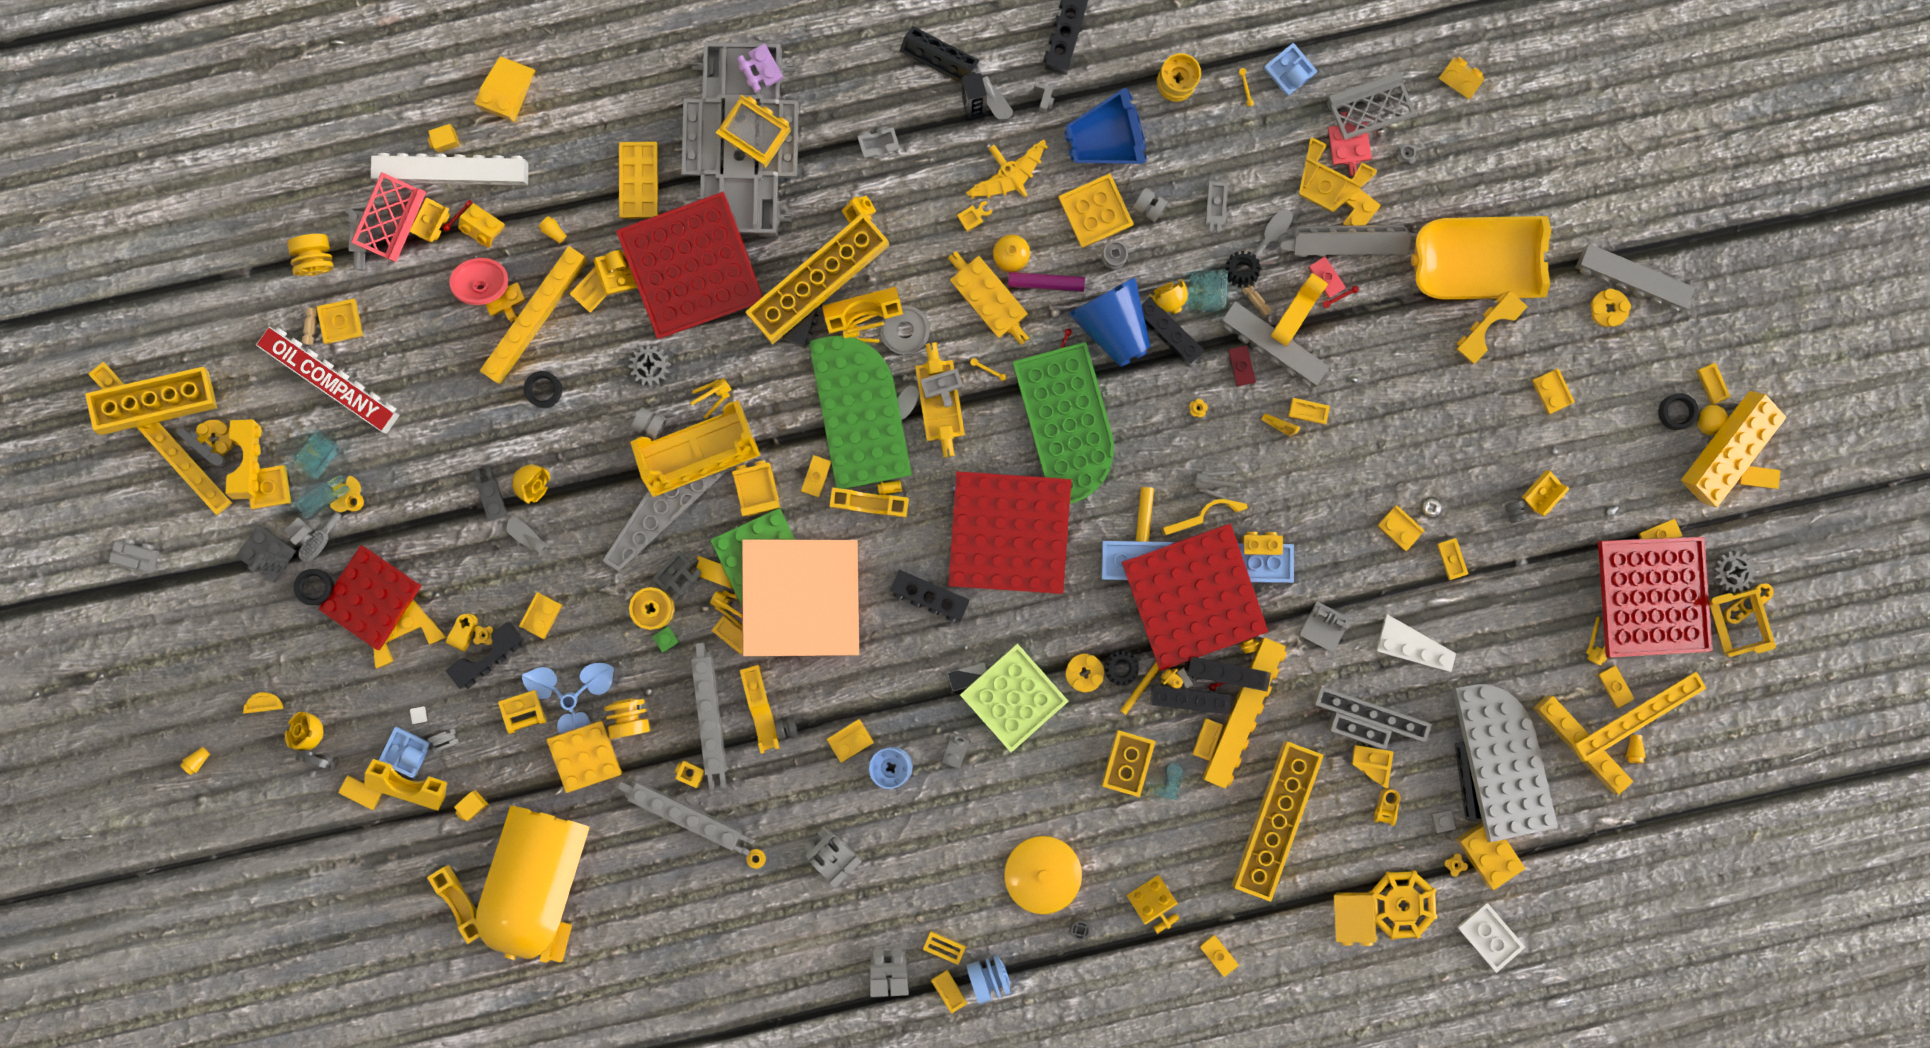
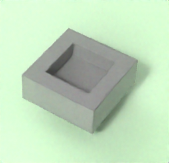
[1177,666,1195,688]
[1431,809,1456,833]

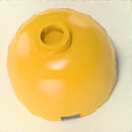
[993,234,1031,273]
[1149,279,1188,314]
[512,464,550,503]
[285,711,323,751]

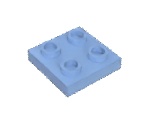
[1263,43,1318,97]
[379,726,431,778]

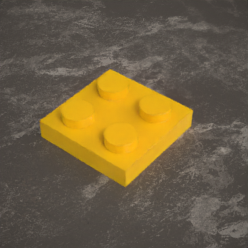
[316,298,364,344]
[249,465,291,510]

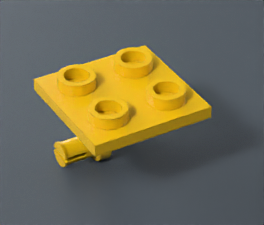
[1126,875,1180,934]

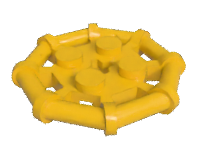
[1368,870,1438,940]

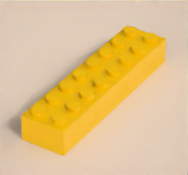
[746,212,889,345]
[1231,741,1324,902]

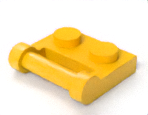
[498,690,547,734]

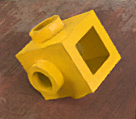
[841,195,876,223]

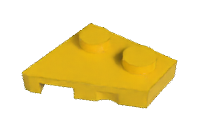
[1351,745,1394,788]

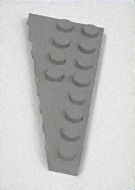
[603,467,731,571]

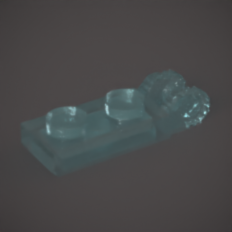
[296,475,350,519]

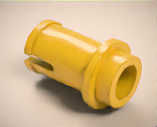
[877,480,902,495]

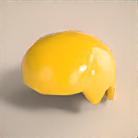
[1697,404,1729,436]

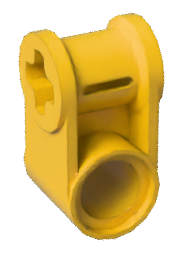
[446,614,478,652]
[1374,788,1400,827]

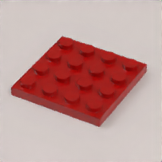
[318,545,422,651]

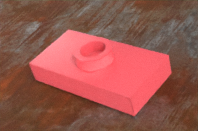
[1308,257,1346,299]

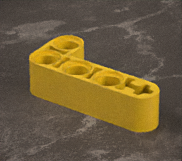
[1270,273,1328,347]

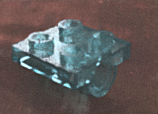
[1189,270,1228,312]
[293,430,340,480]

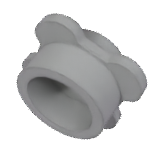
[1397,143,1417,164]

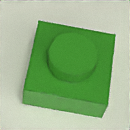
[652,626,679,653]

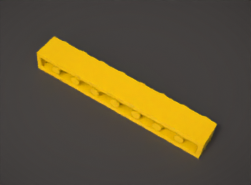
[480,246,588,384]
[1202,637,1287,789]

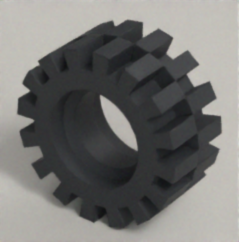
[1225,251,1260,288]
[1104,651,1139,686]

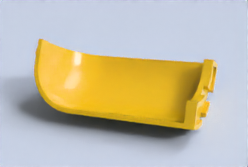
[1411,216,1552,299]
[476,805,590,960]

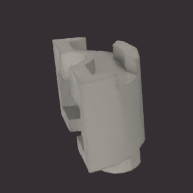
[857,127,900,160]

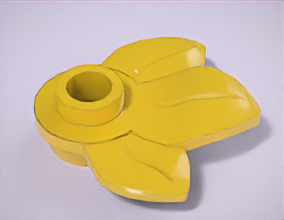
[330,476,364,512]

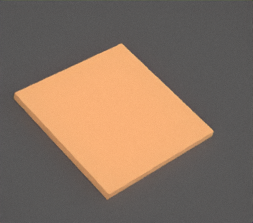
[742,540,859,656]

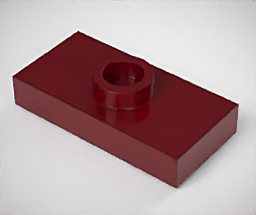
[1228,345,1256,387]

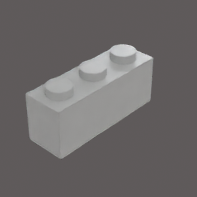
[1327,712,1392,750]

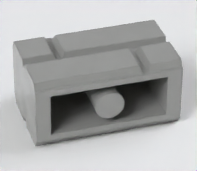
[109,538,159,573]

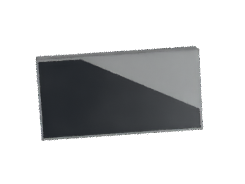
[947,662,987,691]

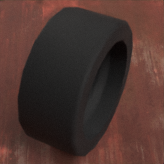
[524,371,562,408]
[1658,393,1699,430]
[294,569,334,605]

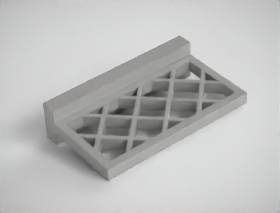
[1327,72,1416,140]

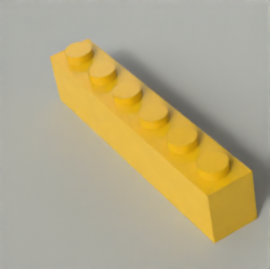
[1533,695,1633,795]

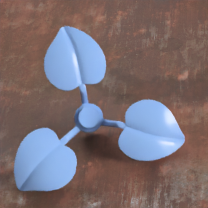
[522,663,614,734]

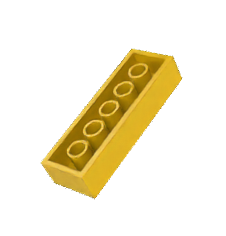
[85,367,217,435]
[1680,391,1786,507]

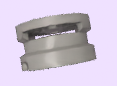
[428,729,460,753]

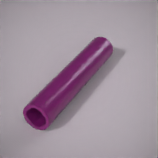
[1008,272,1085,292]

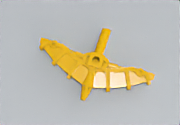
[966,139,1048,199]

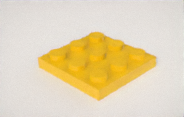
[1058,173,1134,249]
[547,719,622,793]

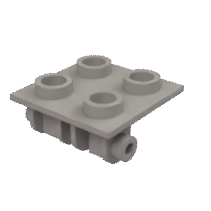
[1299,601,1351,653]

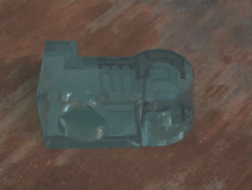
[1156,763,1183,800]

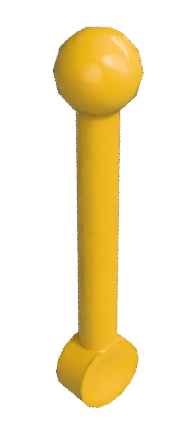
[1239,68,1254,106]
[970,358,1006,381]

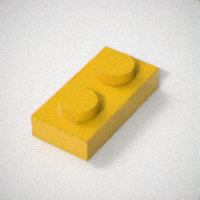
[1436,538,1468,580]

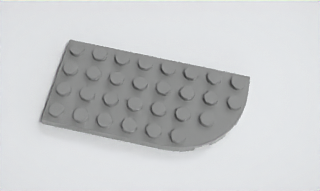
[1452,684,1558,842]

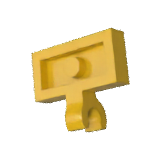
[485,283,526,322]

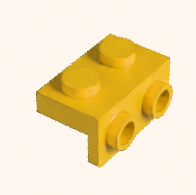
[1439,56,1484,100]
[409,197,450,242]
[458,203,505,248]
[1521,470,1569,516]
[1241,532,1283,555]
[539,921,572,963]

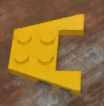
[1299,137,1377,213]
[373,600,447,669]

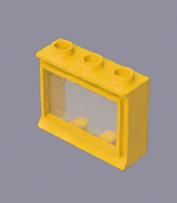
[716,95,791,169]

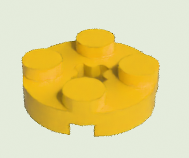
[1590,289,1631,327]
[195,420,234,457]
[1065,654,1104,692]

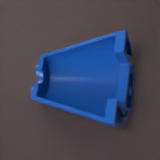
[1064,88,1147,164]
[1068,277,1150,367]

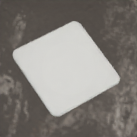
[410,706,427,724]

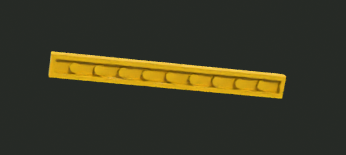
[88,361,232,516]

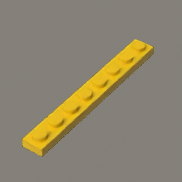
[1572,672,1707,762]

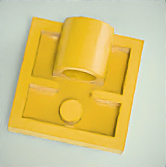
[593,250,638,296]

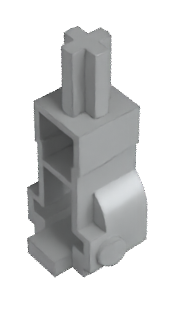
[346,209,373,270]

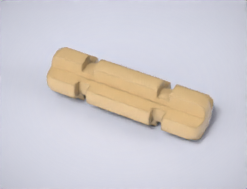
[1242,284,1272,317]
[302,307,318,345]

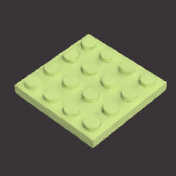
[960,644,1069,752]

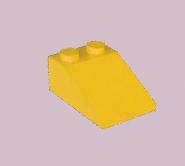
[474,56,536,123]

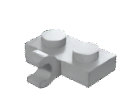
[921,368,963,408]

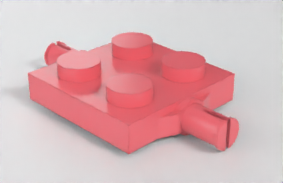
[1328,111,1372,177]

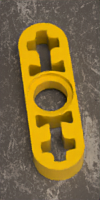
[1723,583,1774,624]

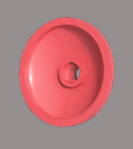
[450,258,508,305]

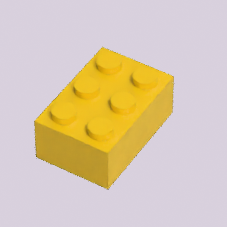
[1101,729,1156,797]
[1456,822,1526,890]

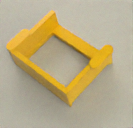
[1709,588,1776,657]

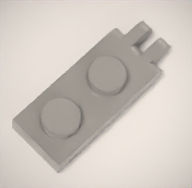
[1205,181,1228,234]

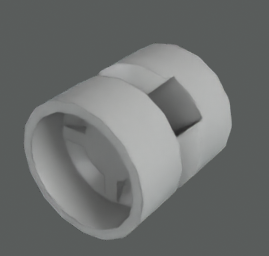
[1133,187,1168,222]
[1102,241,1128,270]
[631,407,667,440]

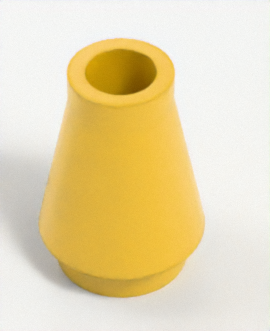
[538,216,567,244]
[1626,735,1646,764]
[180,747,210,775]

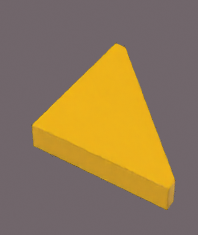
[1261,413,1301,437]

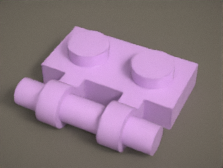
[737,44,784,93]

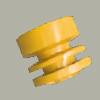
[1157,53,1201,102]
[287,234,334,276]
[604,698,650,739]

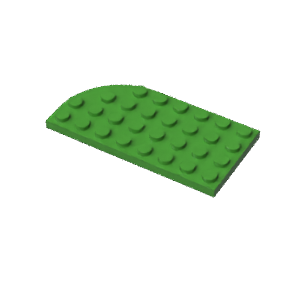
[809,336,912,489]
[1012,342,1114,504]

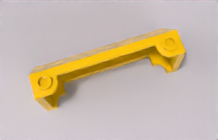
[630,400,761,497]

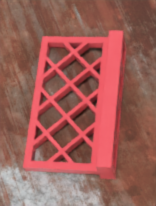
[351,172,426,262]

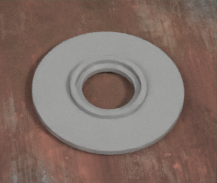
[880,305,930,355]

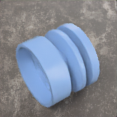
[869,747,913,789]
[966,954,1011,1005]

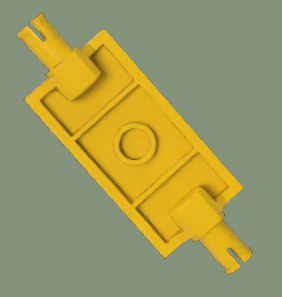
[948,251,1030,346]
[915,342,965,458]

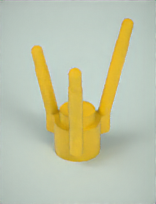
[842,314,884,343]
[690,378,732,419]
[710,590,742,630]
[1586,616,1607,666]

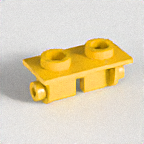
[1160,668,1183,688]

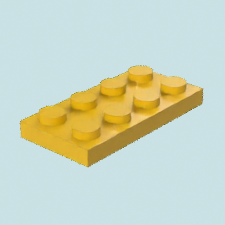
[619,142,658,219]

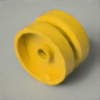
[629,587,675,630]

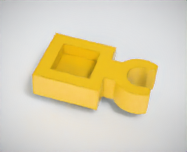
[957,201,993,232]

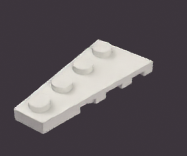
[1376,614,1456,672]

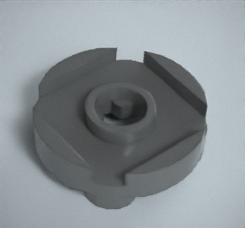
[295,749,336,770]

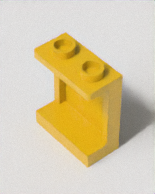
[732,460,781,517]
[1334,893,1377,946]

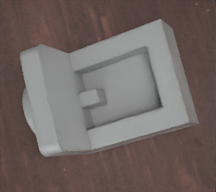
[1033,82,1054,114]
[285,518,313,545]
[942,734,969,769]

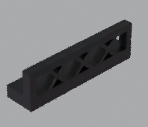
[899,26,980,83]
[1455,742,1482,822]

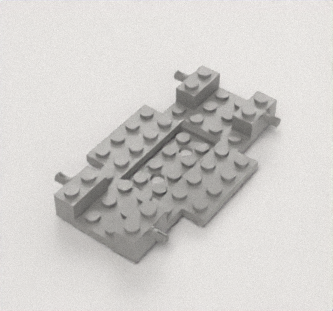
[682,42,799,237]

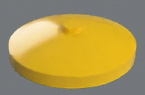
[1004,836,1082,914]

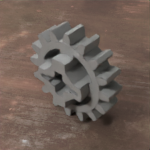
[629,345,671,387]
[1712,551,1757,593]

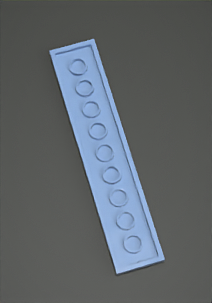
[1102,541,1294,583]

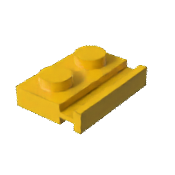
[570,267,606,313]
[1532,368,1575,415]
[1377,505,1425,551]
[519,592,563,639]
[826,719,874,763]

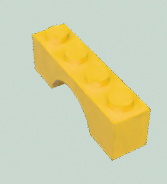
[822,286,903,334]
[1456,291,1528,364]
[225,419,262,500]
[829,488,909,518]
[364,759,447,811]
[427,865,480,944]

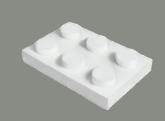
[1457,902,1526,973]

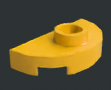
[243,692,284,714]

